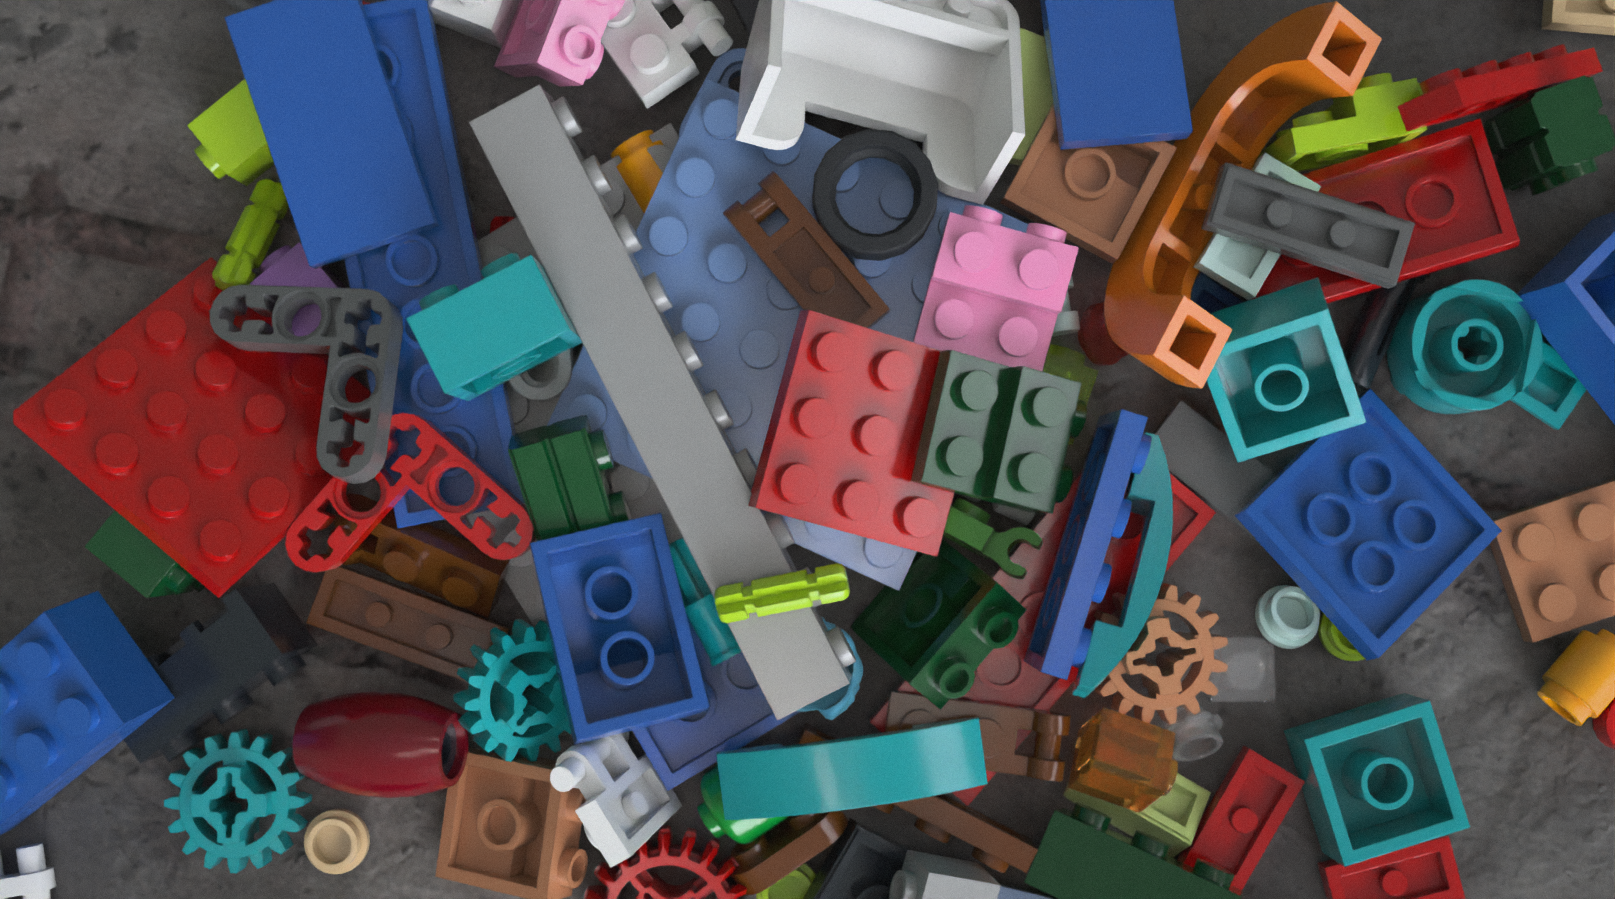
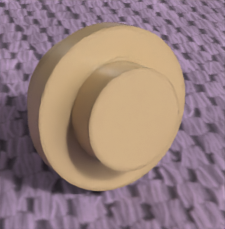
[304,808,370,874]

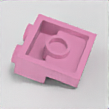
[494,0,625,87]
[913,205,1079,371]

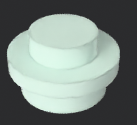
[1255,585,1320,649]

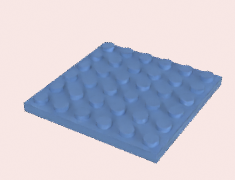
[547,78,1028,591]

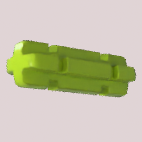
[212,178,289,291]
[714,563,850,623]

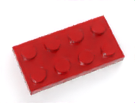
[1251,118,1520,303]

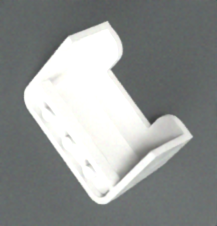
[736,0,1025,205]

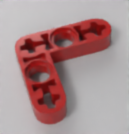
[285,413,537,573]

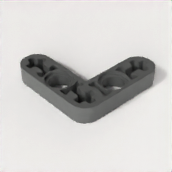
[210,285,403,484]

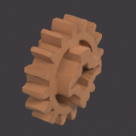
[1094,583,1228,724]

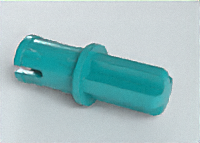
[669,538,742,667]

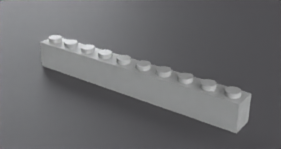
[469,84,856,721]

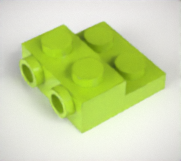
[1259,73,1427,172]

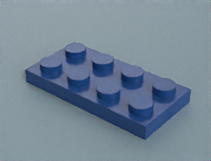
[1024,409,1152,680]

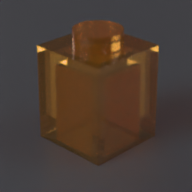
[1068,707,1178,813]

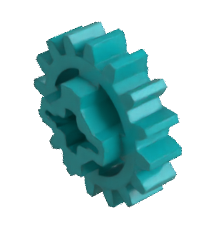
[453,619,571,762]
[164,729,312,873]

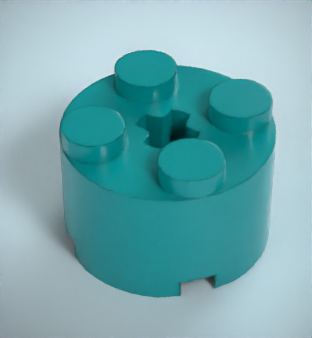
[1387,279,1543,414]

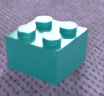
[406,253,582,401]
[1206,277,1367,463]
[1283,693,1470,867]

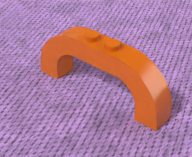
[1104,1,1382,389]

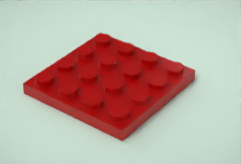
[13,257,371,598]

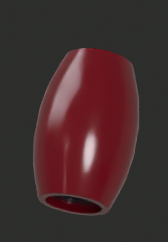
[292,691,468,798]

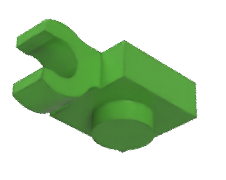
[943,498,1043,579]

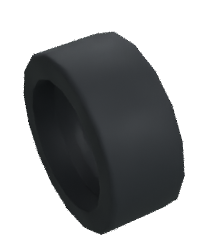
[812,129,938,261]

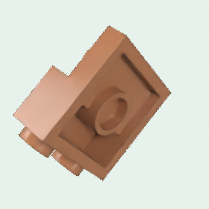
[1000,103,1176,264]
[435,747,588,899]

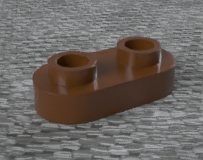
[730,810,848,895]

